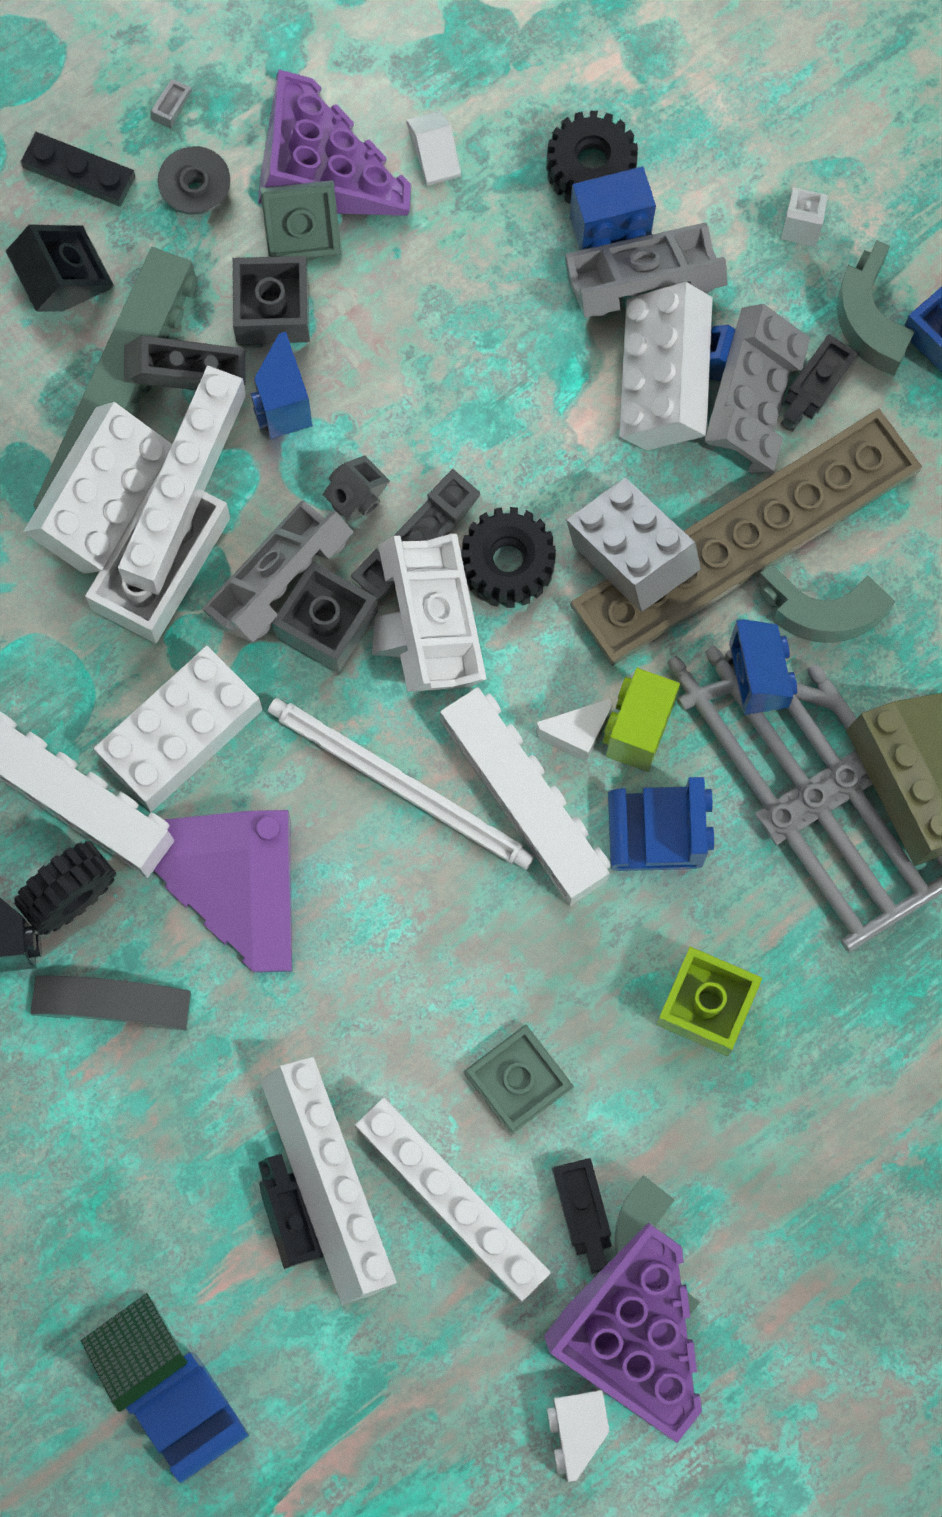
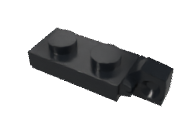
[781,334,860,432]
[258,1154,324,1269]
[552,1158,612,1274]

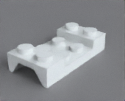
[378,534,487,692]

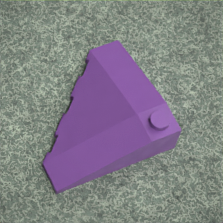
[258,69,411,216]
[154,810,292,973]
[544,1222,702,1443]

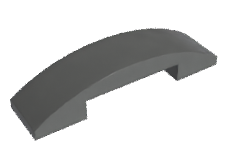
[351,469,481,602]
[30,976,191,1031]

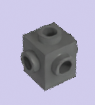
[322,455,390,520]

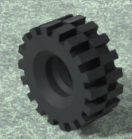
[546,110,638,205]
[461,507,556,608]
[14,841,116,935]

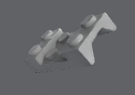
[565,222,728,318]
[704,304,810,474]
[202,500,354,643]

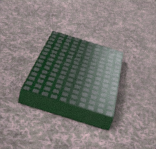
[80,1293,188,1412]

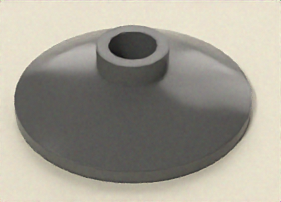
[158,146,231,214]

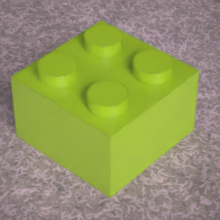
[602,667,680,772]
[656,946,763,1056]

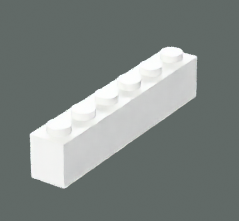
[118,365,246,595]
[440,687,611,906]
[0,712,174,878]
[260,1057,397,1306]
[355,1098,551,1304]

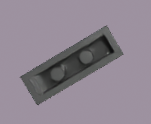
[124,335,246,390]

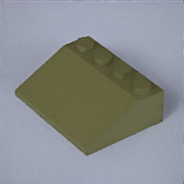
[846,693,942,867]

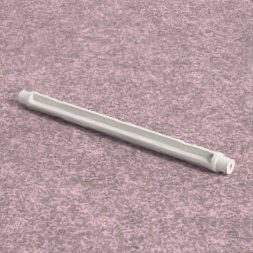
[268,697,535,870]

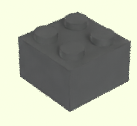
[232,256,310,344]
[272,561,378,673]

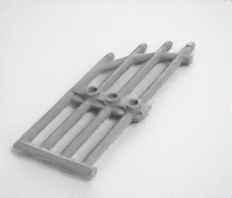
[668,646,942,953]

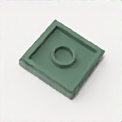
[260,180,342,258]
[464,1024,574,1135]

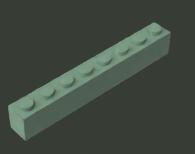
[33,246,198,510]

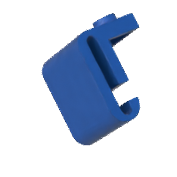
[608,777,714,871]
[126,1352,249,1484]

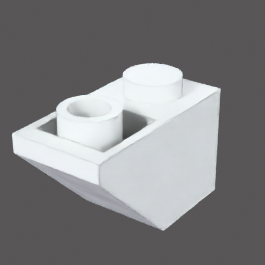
[547,1390,610,1482]

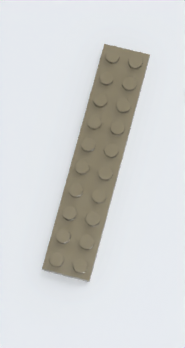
[570,408,922,666]

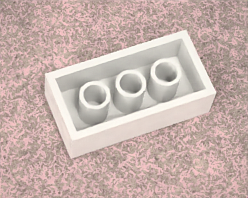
[619,282,712,450]
[23,402,172,574]
[85,470,230,644]
[93,646,262,813]

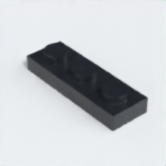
[20,131,136,207]

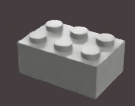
[566,478,701,612]

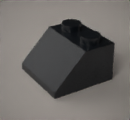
[5,225,114,312]
[0,898,42,972]

